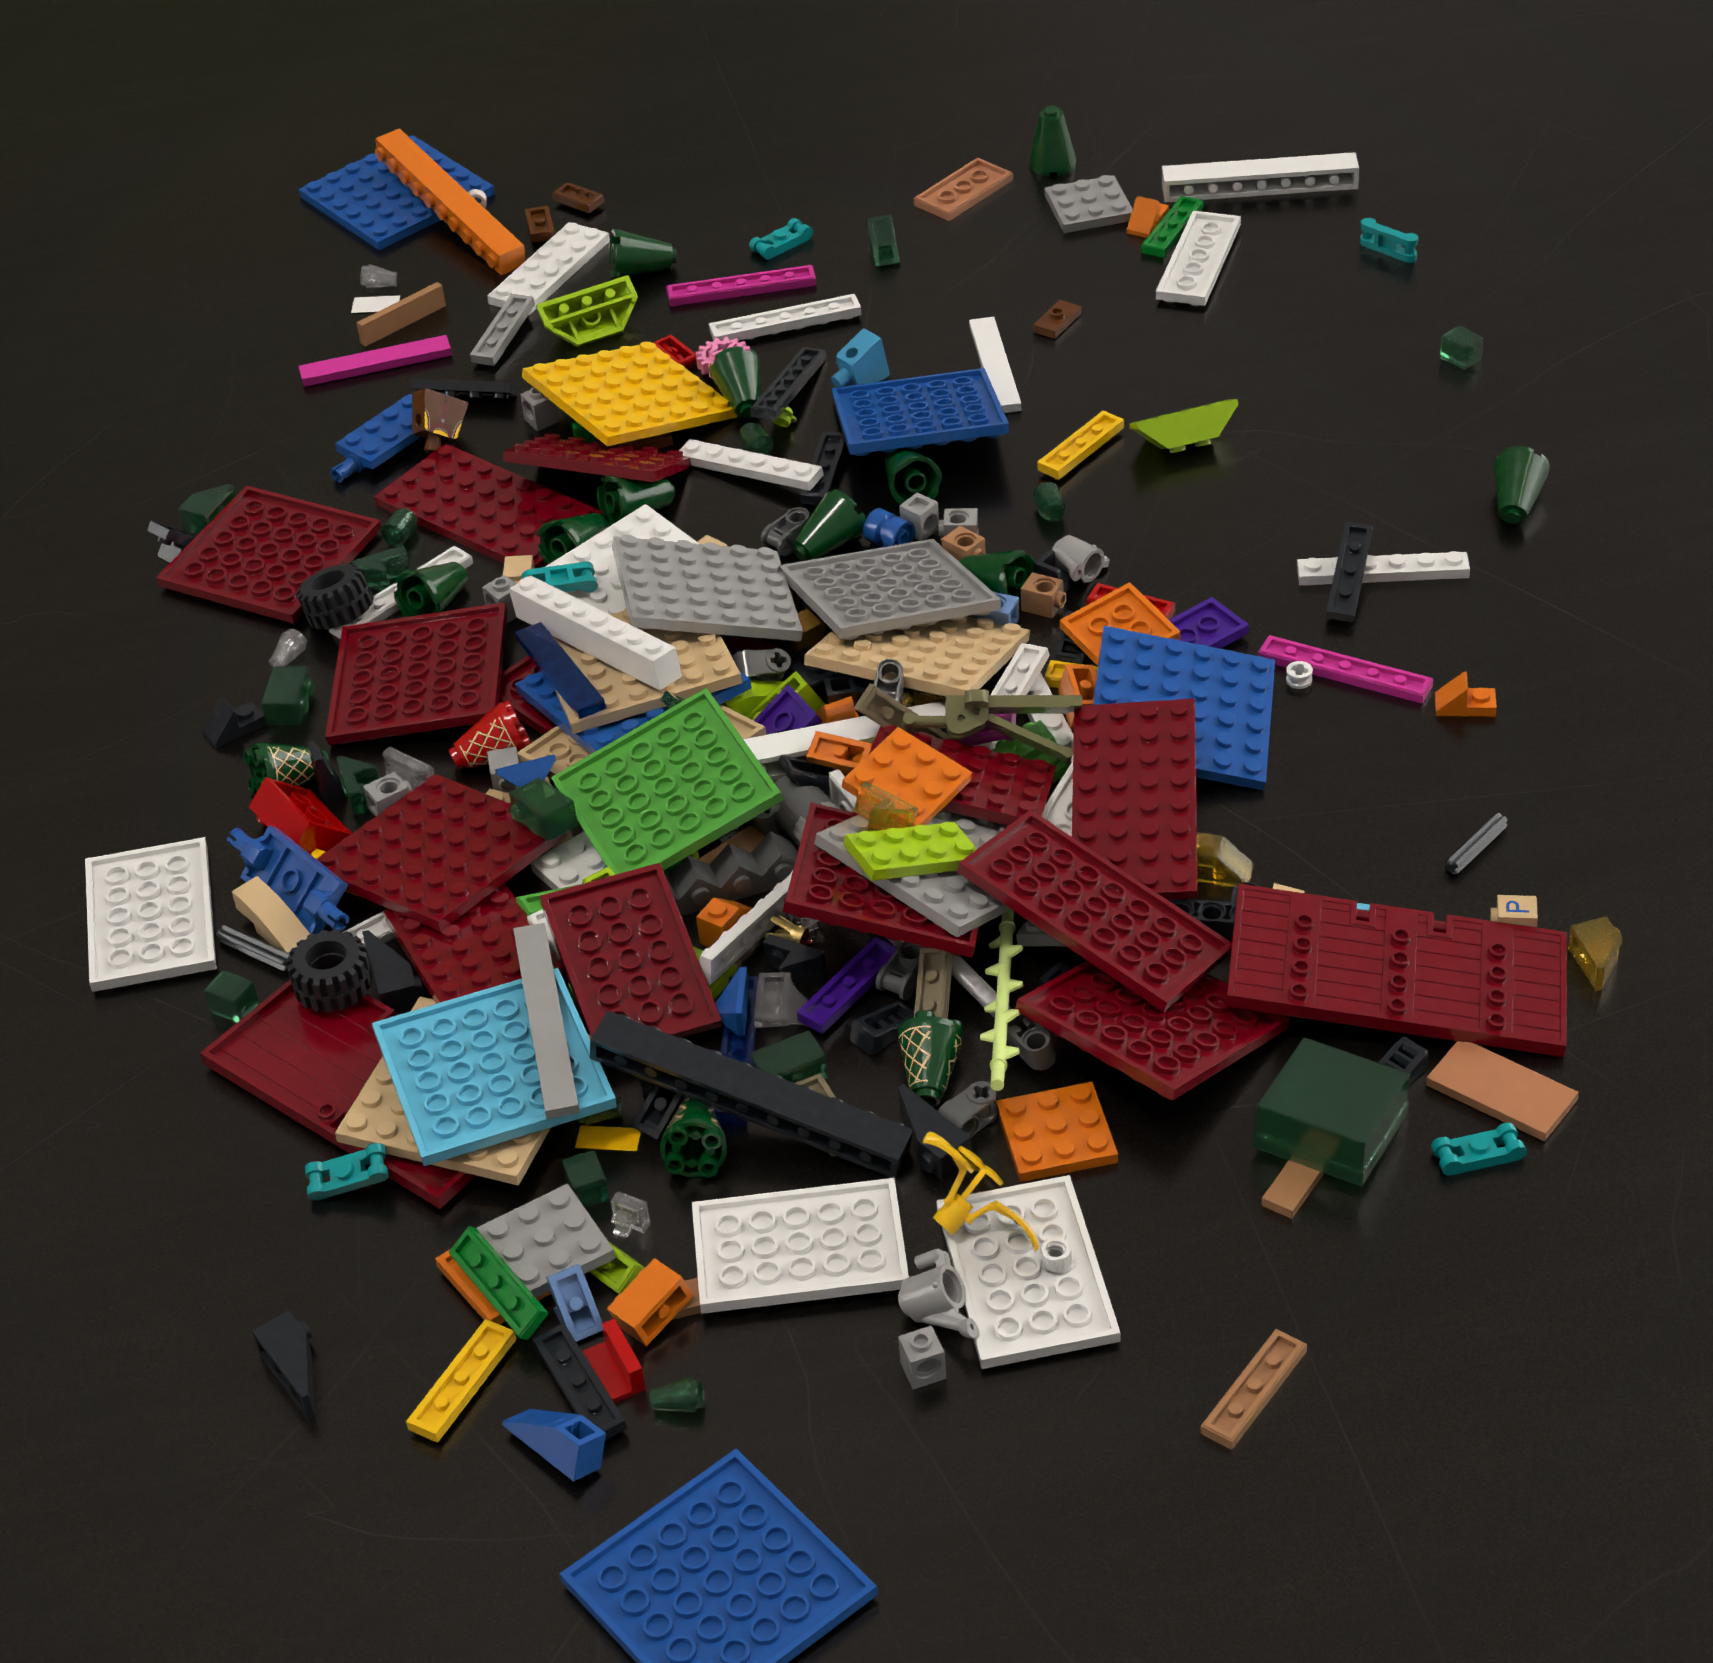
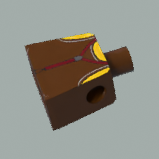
[412,388,468,454]

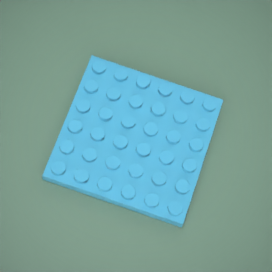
[372,968,617,1166]

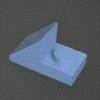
[545,1264,603,1342]

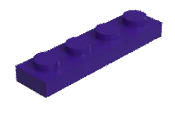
[797,937,898,1034]

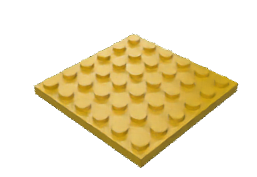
[522,342,737,446]

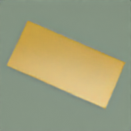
[575,1125,641,1151]

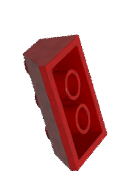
[249,777,352,854]

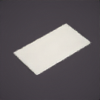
[351,296,400,313]

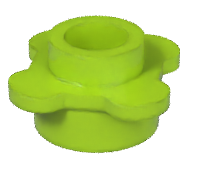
[770,406,797,427]

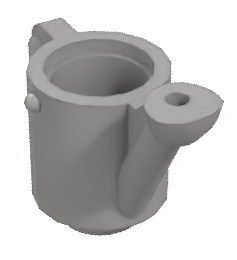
[1052,535,1110,583]
[898,1249,979,1339]

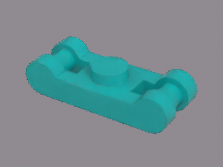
[749,218,813,260]
[1360,218,1418,263]
[521,562,598,593]
[1431,1122,1527,1176]
[305,1143,389,1200]

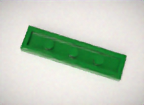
[1141,196,1204,258]
[449,1226,549,1341]

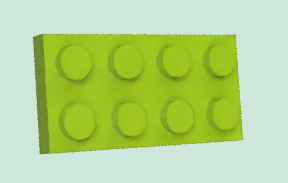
[843,822,977,881]

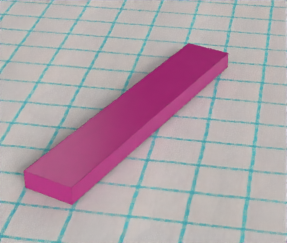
[666,265,816,306]
[299,335,452,387]
[1258,635,1433,704]

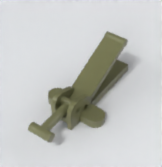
[903,689,1082,764]

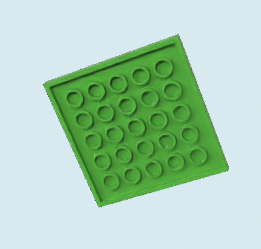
[551,687,784,875]

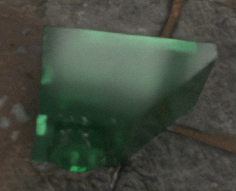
[178,484,236,534]

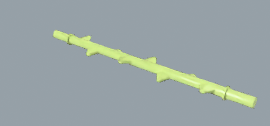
[980,910,1023,1091]

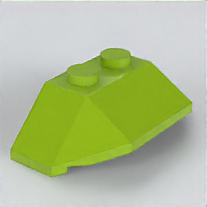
[536,275,638,347]
[1129,399,1238,453]

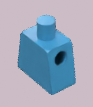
[831,328,890,388]

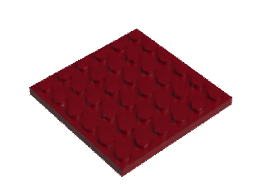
[156,485,382,624]
[325,602,508,745]
[317,774,567,931]
[783,802,978,957]
[1015,960,1290,1101]

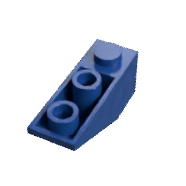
[502,1409,606,1482]

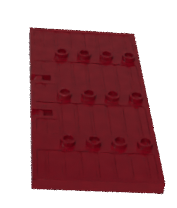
[1225,884,1567,1057]
[200,980,477,1209]

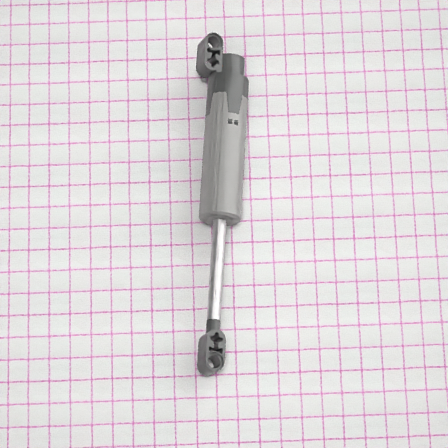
[748,775,1056,1071]

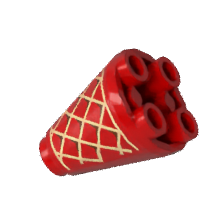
[448,700,531,770]

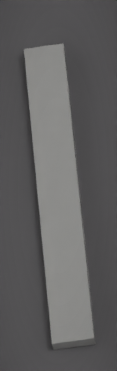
[513,923,580,1119]

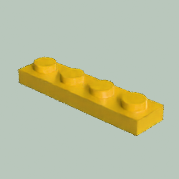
[1037,411,1124,480]
[406,1319,516,1443]

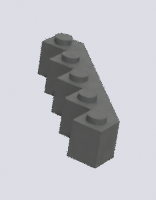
[665,831,798,916]

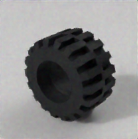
[296,564,374,629]
[287,929,372,1013]

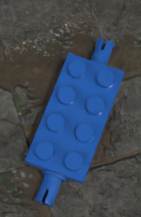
[330,393,449,483]
[227,825,349,935]

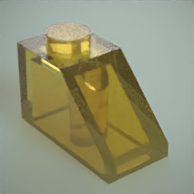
[1197,832,1254,887]
[1568,916,1622,991]

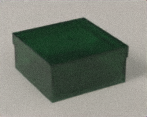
[1252,1038,1410,1187]

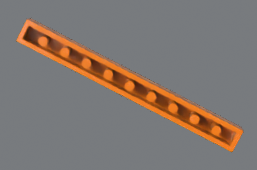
[375,128,525,275]

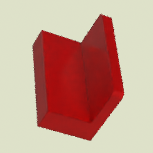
[582,1318,646,1403]

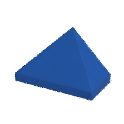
[494,754,556,796]
[715,967,750,1036]

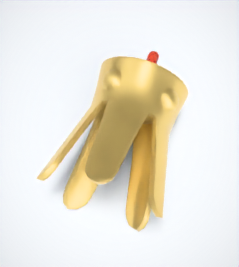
[764,914,813,946]

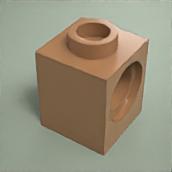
[942,526,986,562]
[1021,572,1066,618]

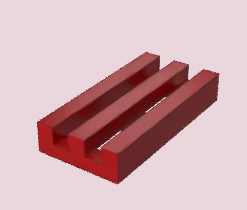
[653,334,697,369]

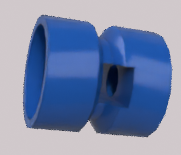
[863,508,915,547]

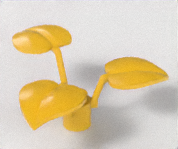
[923,1132,1039,1252]

